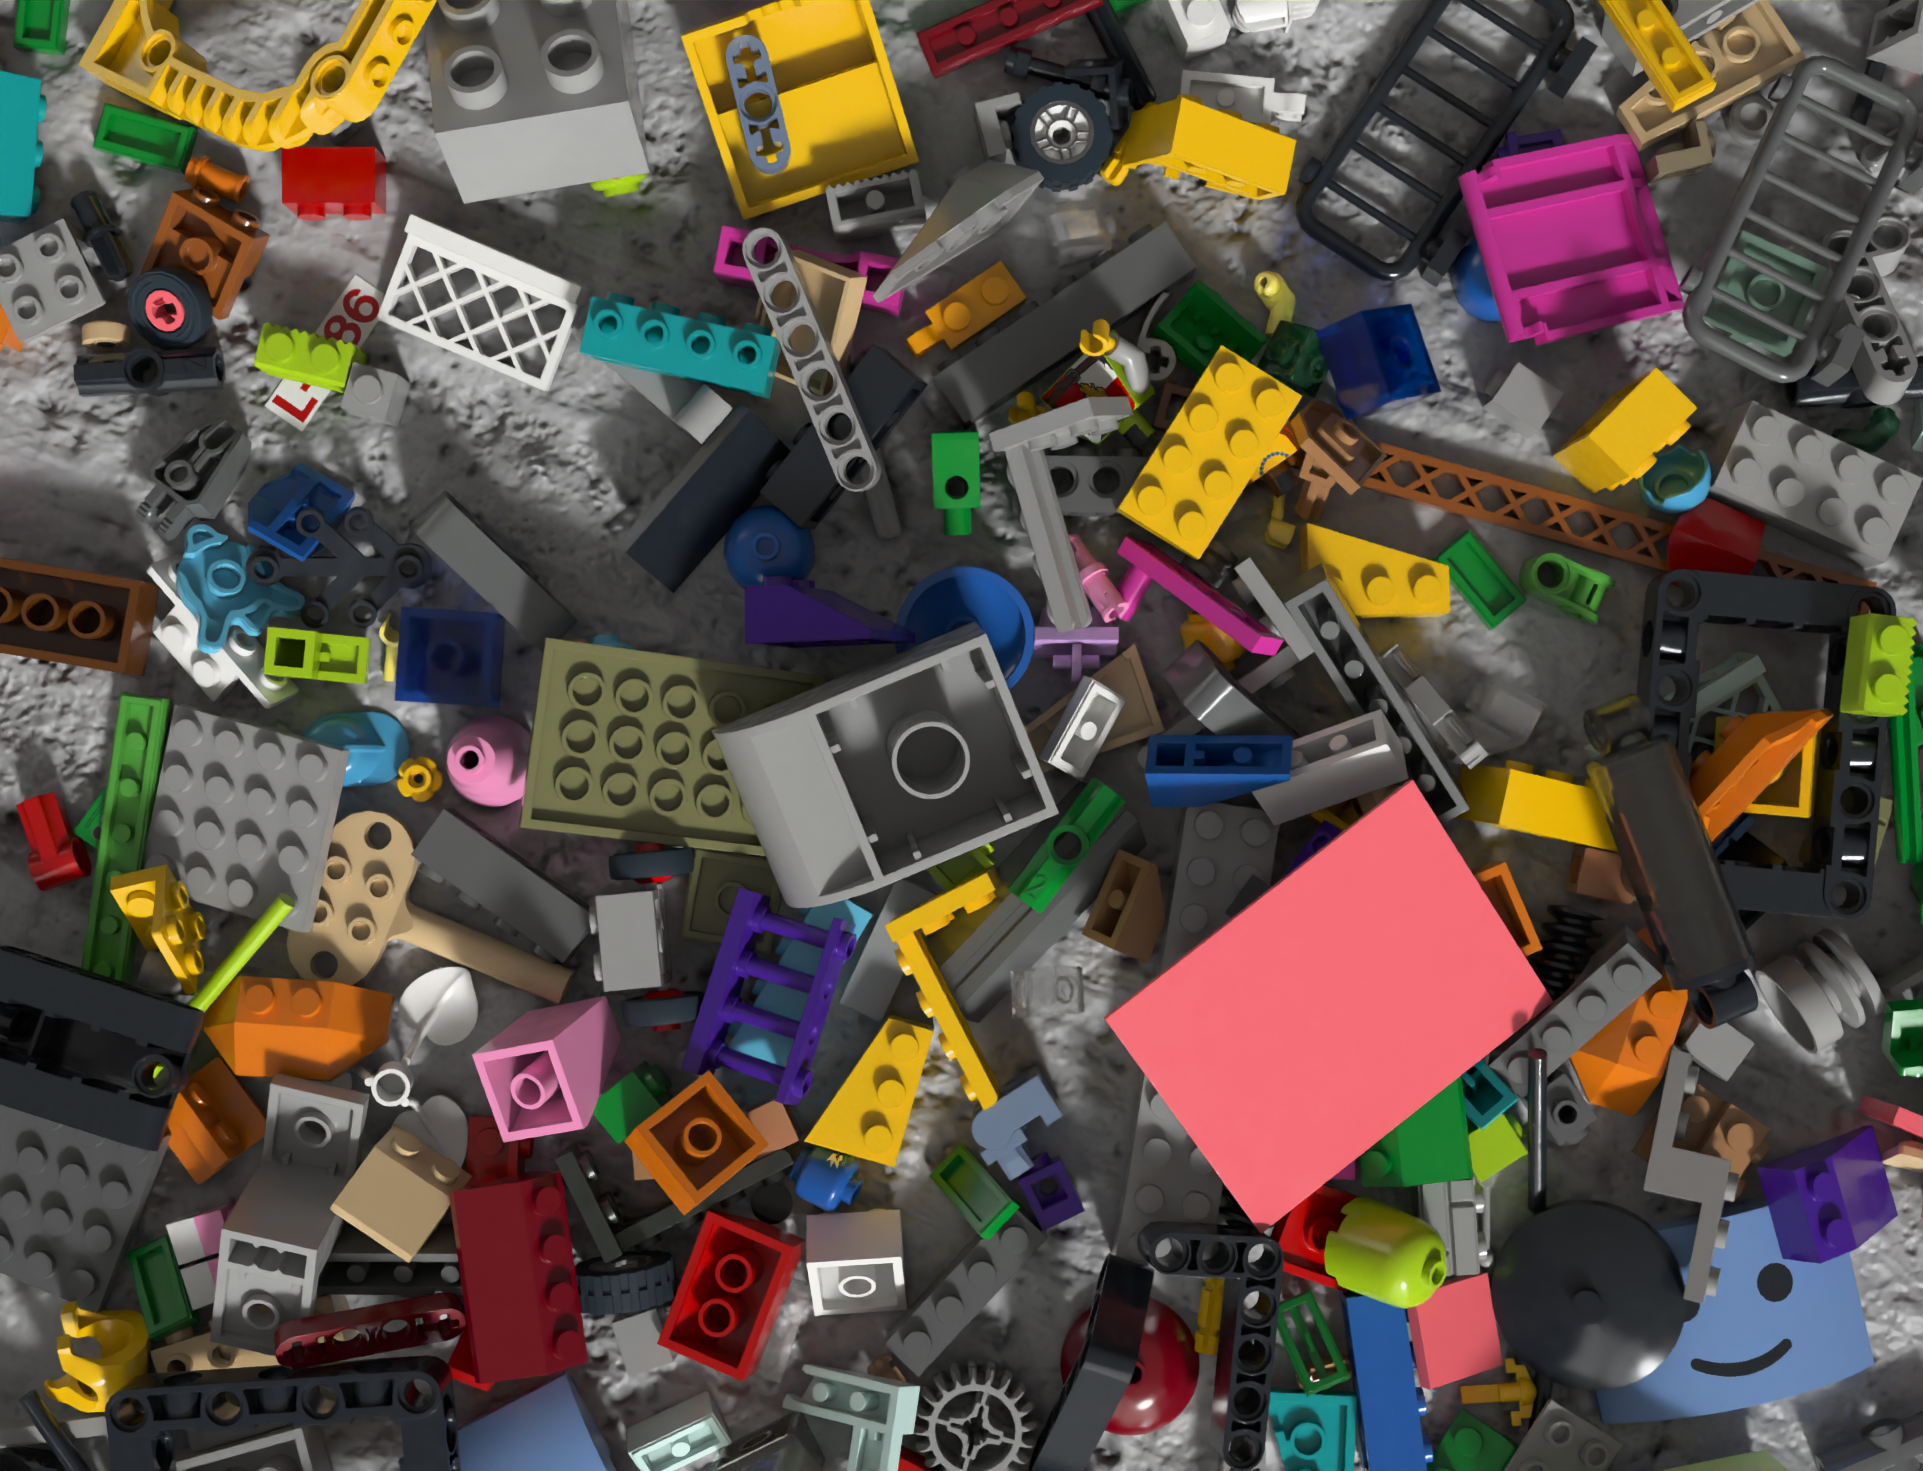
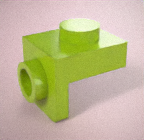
[926,842,996,890]

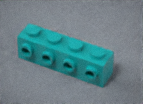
[579,292,781,399]

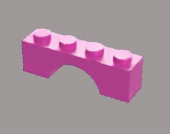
[714,225,905,317]

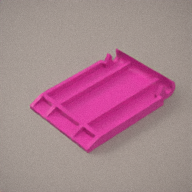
[1458,134,1684,346]

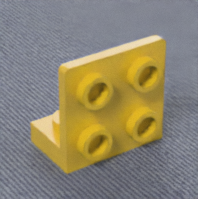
[110,864,206,995]

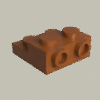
[140,186,270,320]

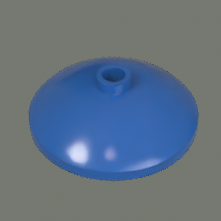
[895,566,1035,690]

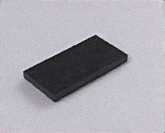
[616,402,791,593]

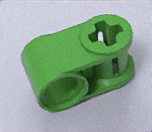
[1519,553,1616,625]

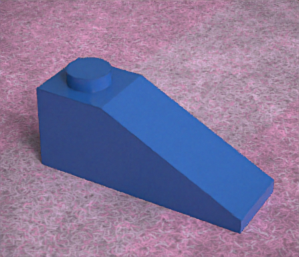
[1145,735,1293,807]

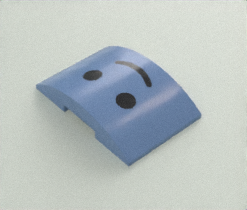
[1594,1195,1875,1424]

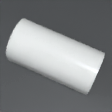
[1039,676,1127,781]

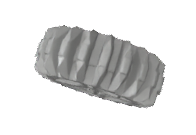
[914,1360,1038,1471]

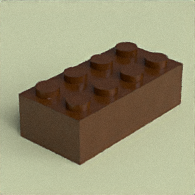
[0,557,160,676]

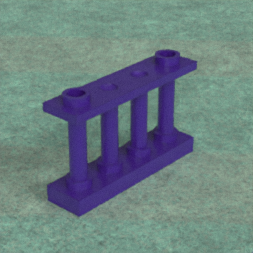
[681,887,857,1105]

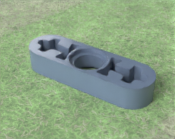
[725,35,791,175]

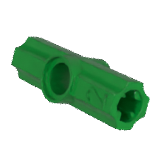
[1008,776,1126,915]

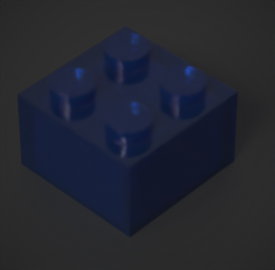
[1316,304,1441,420]
[395,607,506,709]

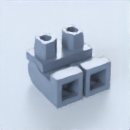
[972,1063,1063,1180]

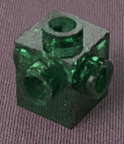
[1257,320,1339,398]

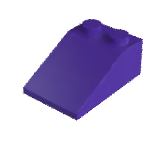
[745,576,915,648]
[1757,1125,1898,1264]

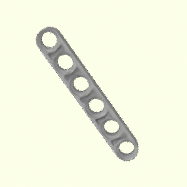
[742,227,881,492]

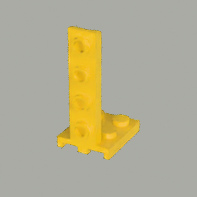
[884,866,1002,1110]

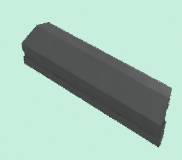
[926,781,1147,1023]

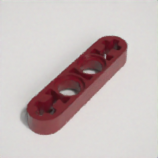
[273,1293,467,1369]

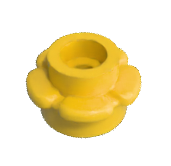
[397,756,443,802]

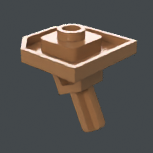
[1290,398,1387,521]

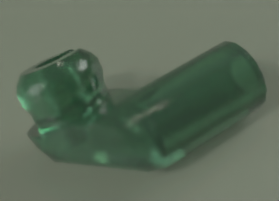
[1831,407,1901,454]

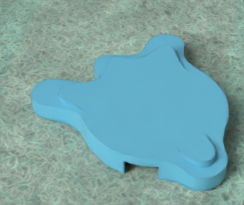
[175,524,305,654]

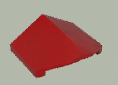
[1667,498,1766,588]

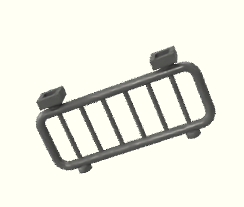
[1678,55,1923,387]

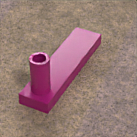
[1112,537,1284,656]

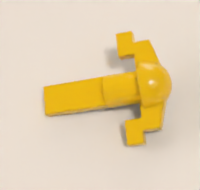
[1460,1358,1537,1426]

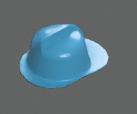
[302,712,410,787]

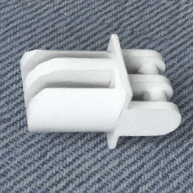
[1232,0,1320,33]

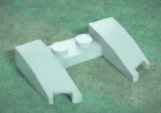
[782,1364,920,1471]

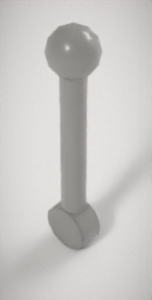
[1475,1174,1496,1267]

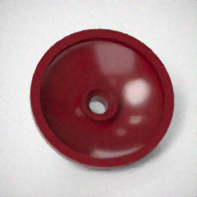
[1060,1297,1200,1435]

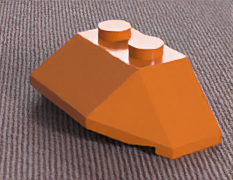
[1686,708,1834,858]
[1569,926,1688,1117]
[202,976,395,1082]

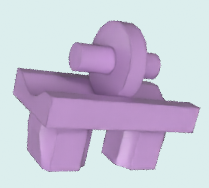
[1033,607,1119,682]

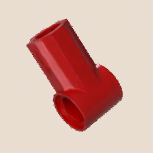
[16,792,92,892]

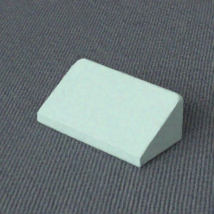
[625,1391,732,1471]

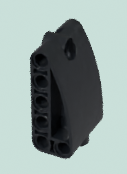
[0,945,206,1151]

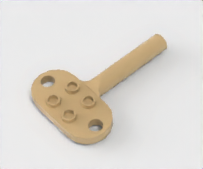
[286,810,575,1005]

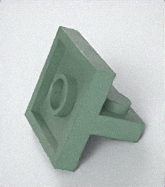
[1702,230,1829,357]

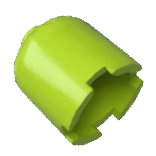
[1324,1196,1447,1309]

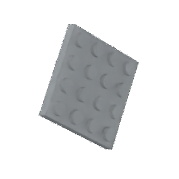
[144,704,350,933]

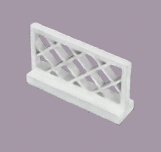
[376,214,592,391]

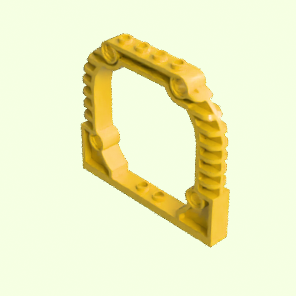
[78,0,437,152]

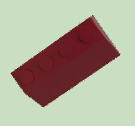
[449,1171,588,1384]

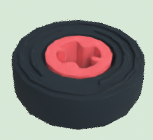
[127,266,213,350]

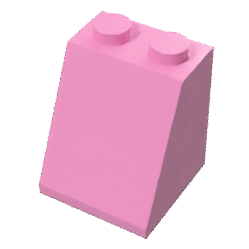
[472,996,621,1142]

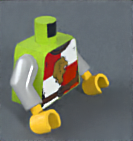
[1009,319,1155,449]

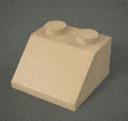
[329,1124,472,1263]

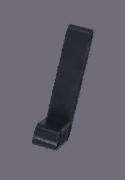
[1137,1221,1284,1471]
[1028,1253,1154,1471]

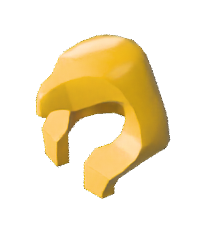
[44,1301,151,1413]

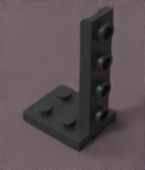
[555,1143,794,1263]

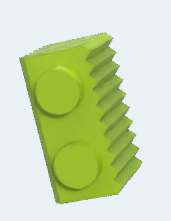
[254,322,368,393]
[1840,613,1918,717]

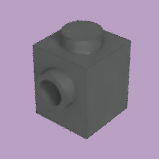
[1516,1069,1598,1146]

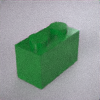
[593,1061,674,1144]

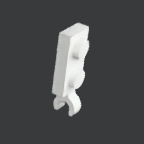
[1180,70,1306,124]

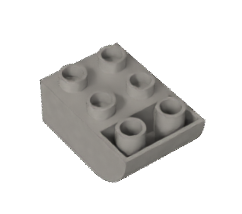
[425,0,650,204]
[712,622,1059,908]

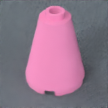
[446,715,531,807]

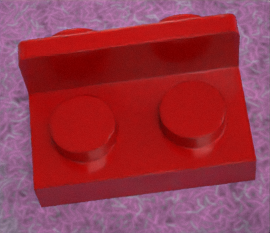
[466,1115,534,1187]

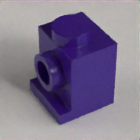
[1018,1152,1085,1231]

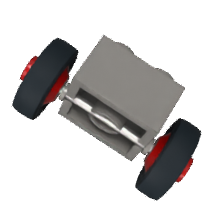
[589,843,705,1032]

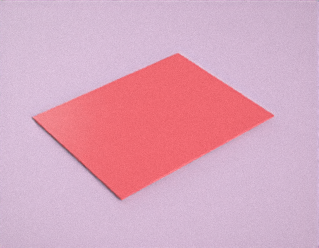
[1104,779,1553,1234]

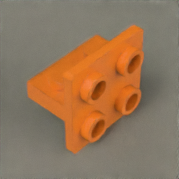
[165,1056,267,1184]

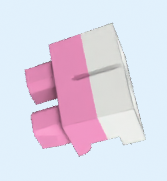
[166,1202,235,1310]

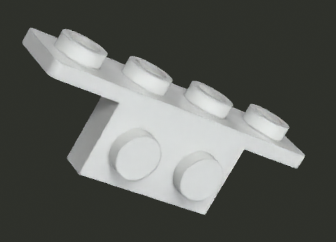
[147,553,299,709]

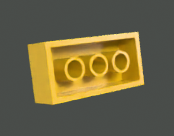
[1116,345,1303,560]

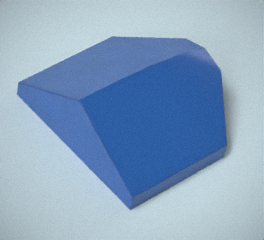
[248,463,355,562]

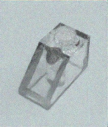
[1044,200,1117,271]

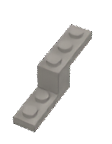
[1643,1050,1739,1304]

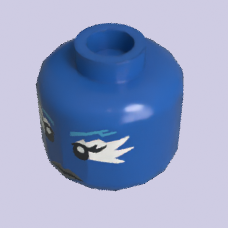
[790,1145,863,1213]

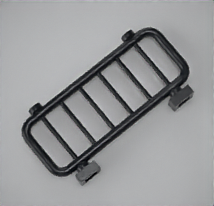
[1296,0,1598,287]

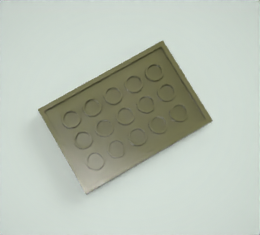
[519,637,826,856]

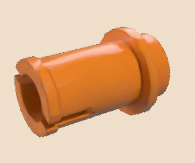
[185,155,250,203]

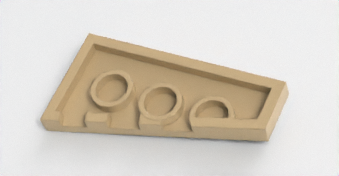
[1616,0,1807,152]

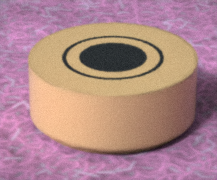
[82,320,131,352]

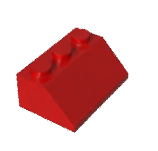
[657,1210,806,1382]

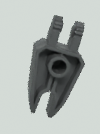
[136,417,252,541]

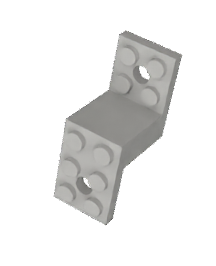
[210,1073,369,1356]

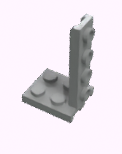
[989,397,1133,634]
[1138,557,1314,769]

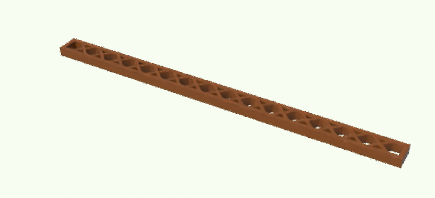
[1152,382,1877,616]

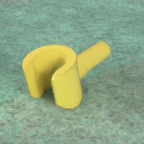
[1264,494,1296,549]
[379,613,412,681]

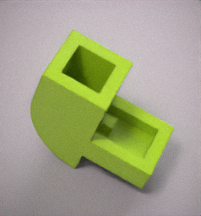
[263,627,372,685]

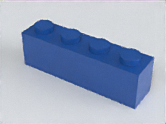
[1339,1289,1433,1471]

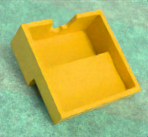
[680,0,919,220]

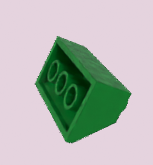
[1359,1076,1474,1187]

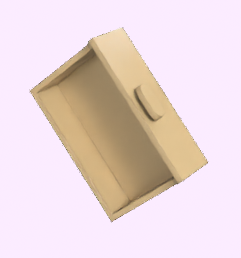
[755,250,868,396]

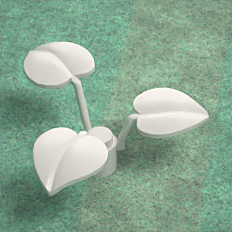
[314,966,478,1168]

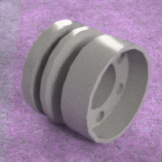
[1755,928,1886,1055]

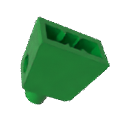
[931,430,981,536]

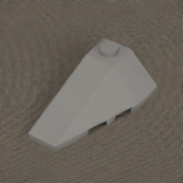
[873,160,1044,303]

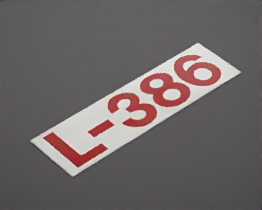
[265,274,385,432]

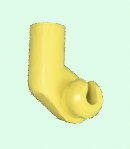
[1253,271,1296,340]

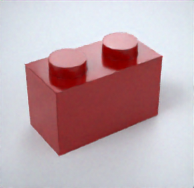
[282,147,386,221]

